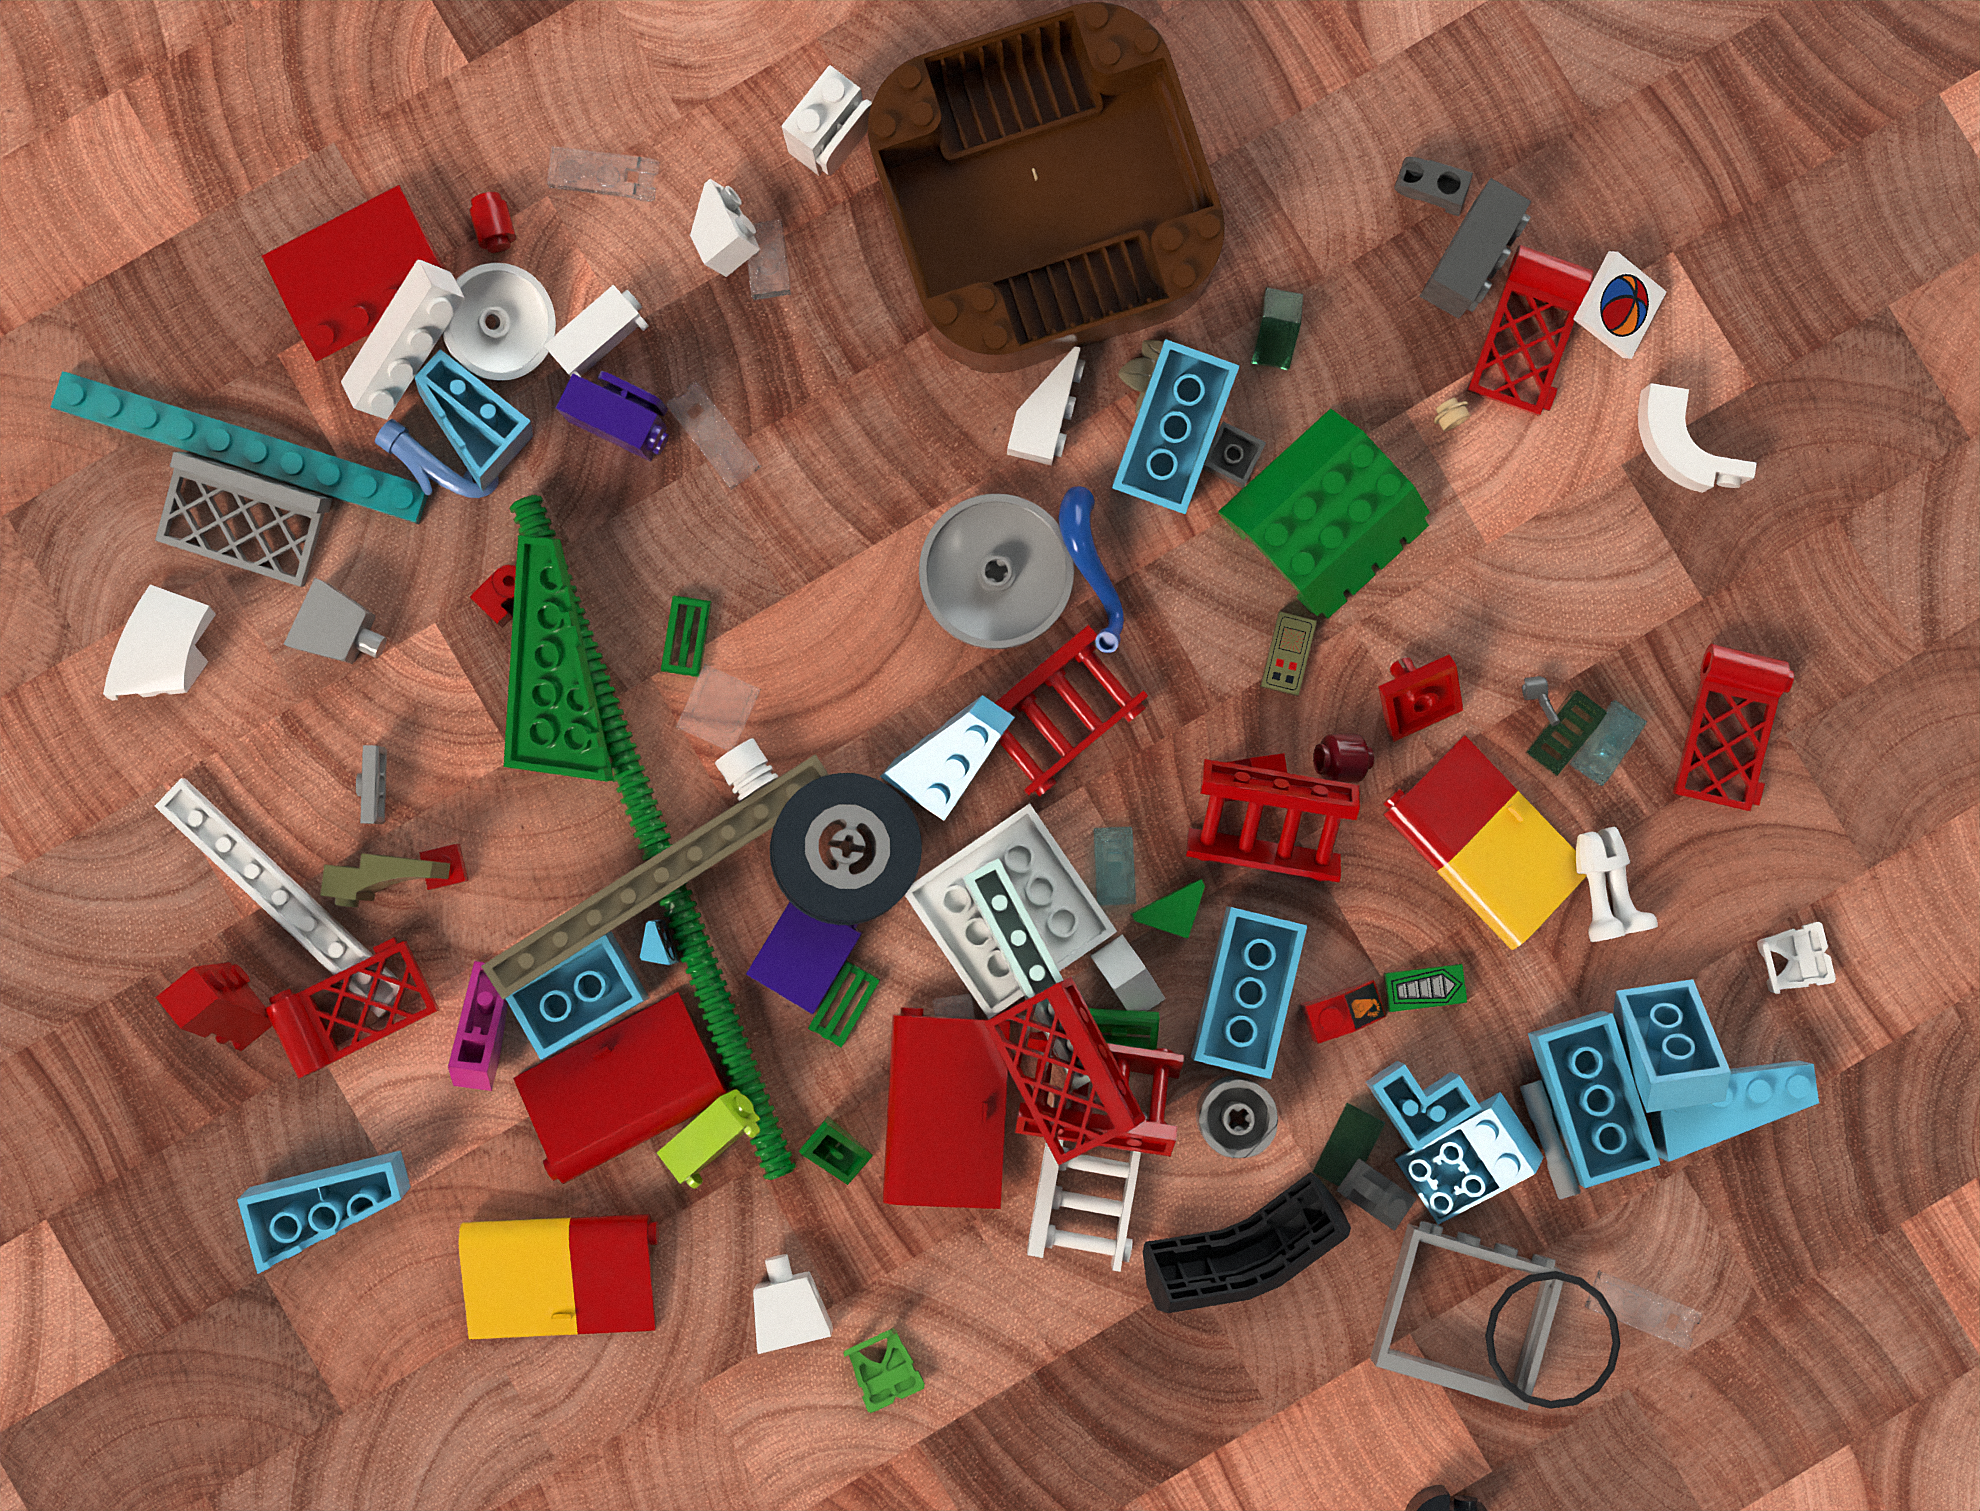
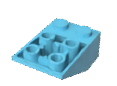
[1395,1092,1544,1225]

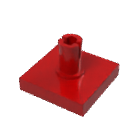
[1378,654,1463,742]

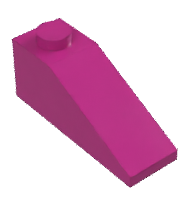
[448,961,508,1091]

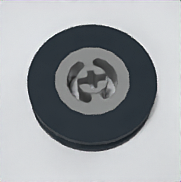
[770,773,922,925]

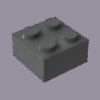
[1202,421,1266,489]

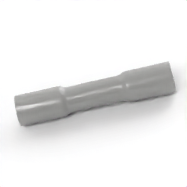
[1519,1080,1581,1200]

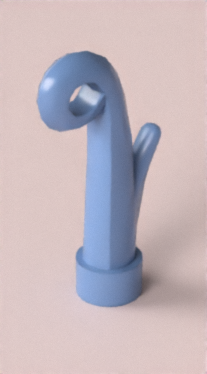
[375,419,499,498]

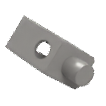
[284,578,387,664]

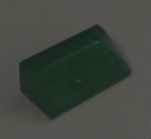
[1312,1103,1385,1186]

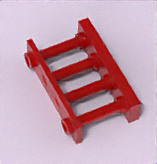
[995,624,1148,797]
[1186,759,1360,883]
[1015,1031,1184,1157]

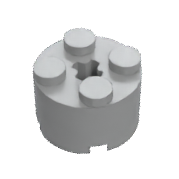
[1195,1075,1278,1158]

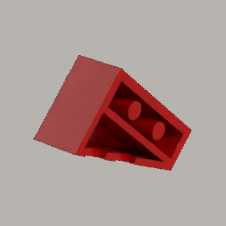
[155,962,272,1051]

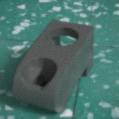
[1394,157,1473,217]

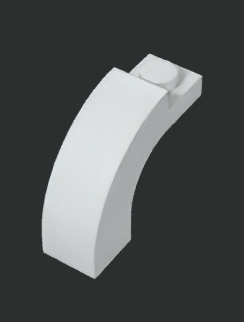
[1638,383,1756,493]

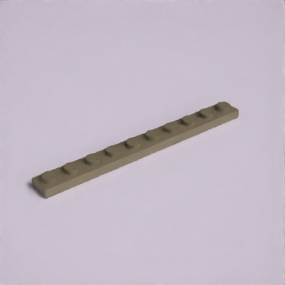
[481,754,829,1000]

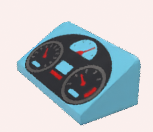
[640,919,679,965]

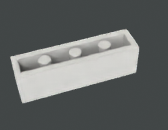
[341,259,465,420]

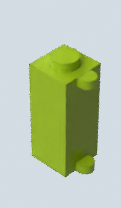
[657,1089,760,1189]

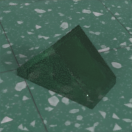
[1251,287,1303,370]

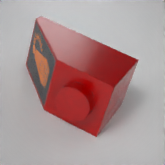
[1300,980,1386,1044]

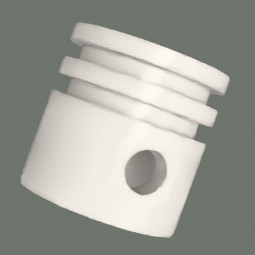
[715,738,779,802]

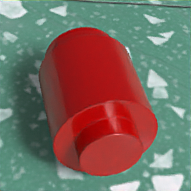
[469,192,516,253]

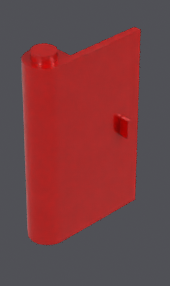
[513,992,730,1184]
[883,1007,1010,1209]

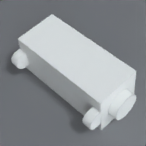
[543,285,649,377]

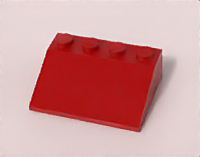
[262,185,446,362]

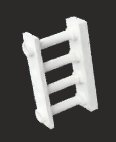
[1027,1096,1147,1272]

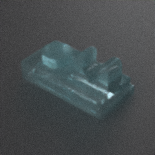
[1569,700,1647,786]
[1093,827,1136,905]

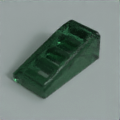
[1525,690,1608,776]

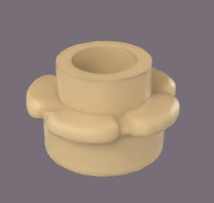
[1434,398,1471,432]

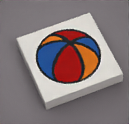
[1573,251,1666,359]

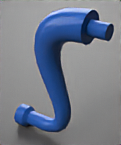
[1058,486,1124,653]

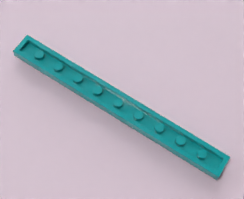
[50,371,428,524]

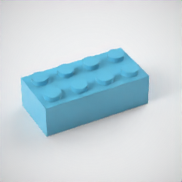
[1112,339,1240,514]
[1191,906,1307,1079]
[1528,1011,1660,1188]

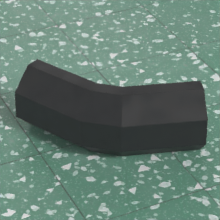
[1143,1172,1351,1313]

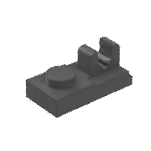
[1336,1159,1416,1231]

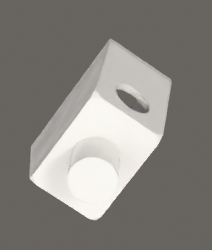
[753,1254,833,1354]

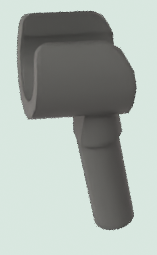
[1522,676,1560,726]

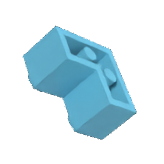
[1365,1061,1482,1152]

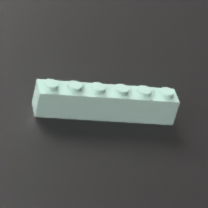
[963,858,1090,1089]

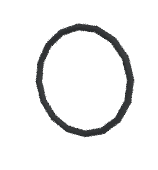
[1485,1271,1621,1409]

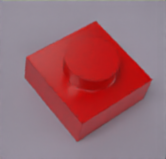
[419,844,468,890]

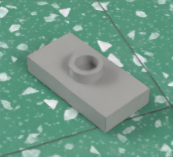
[356,745,387,824]

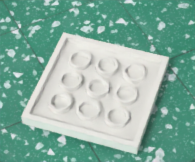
[905,803,1117,1019]

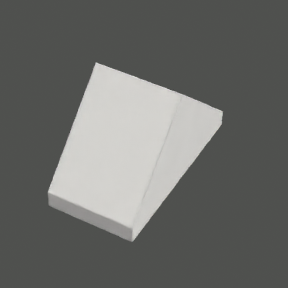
[1091,935,1166,1011]

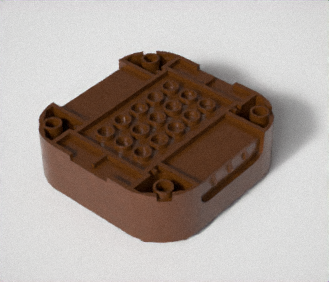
[868,2,1225,373]

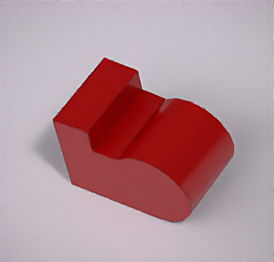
[470,564,516,628]

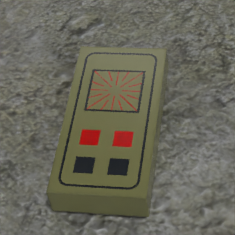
[1260,611,1317,696]

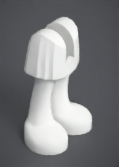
[1576,827,1658,942]

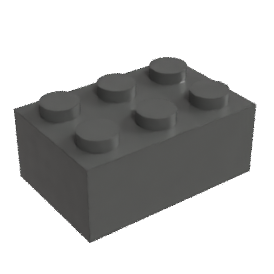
[1419,178,1531,319]

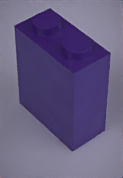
[746,902,863,1014]

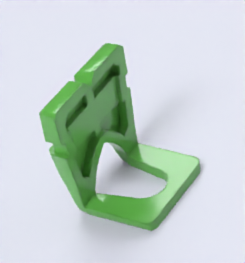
[843,1328,925,1413]

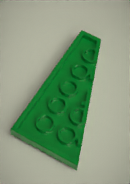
[503,535,614,782]

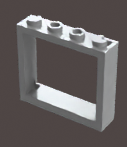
[1370,1221,1566,1411]

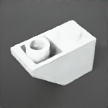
[690,179,760,277]

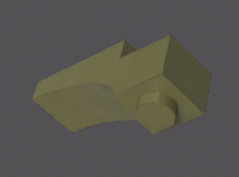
[320,853,450,907]

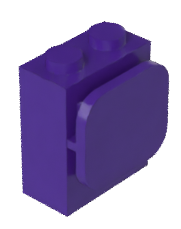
[556,371,669,462]

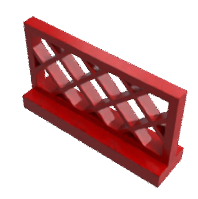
[984,976,1147,1166]

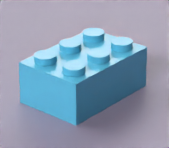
[505,931,649,1060]
[1613,979,1731,1113]

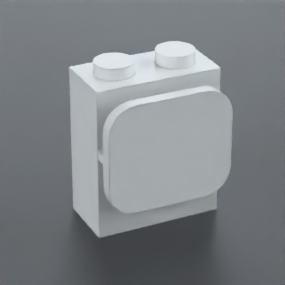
[781,65,872,176]

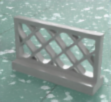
[155,452,333,587]

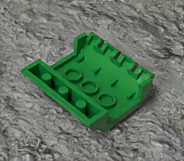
[1217,408,1430,619]

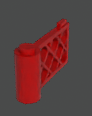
[1466,245,1594,416]
[1673,643,1794,812]
[265,937,440,1079]

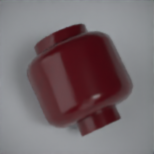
[1313,733,1374,783]

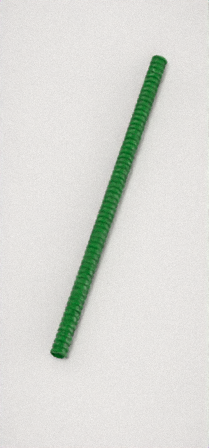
[509,495,797,1180]

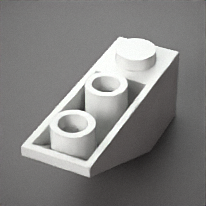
[1007,346,1085,466]

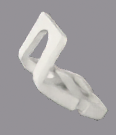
[1757,922,1836,994]

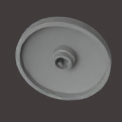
[919,494,1074,650]

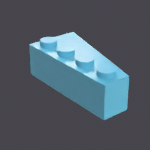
[237,1150,411,1274]

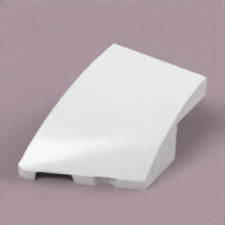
[103,585,216,701]

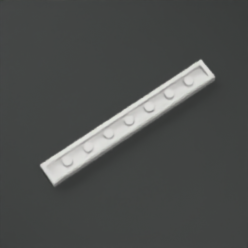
[155,778,408,1017]

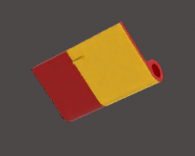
[1382,735,1587,950]
[459,1214,659,1339]

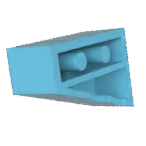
[414,349,533,492]

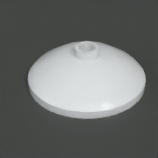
[442,263,556,380]

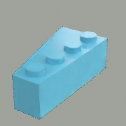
[1650,1060,1819,1162]

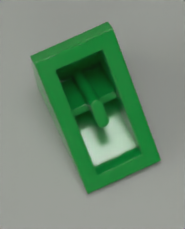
[1130,879,1205,938]
[799,1116,873,1185]

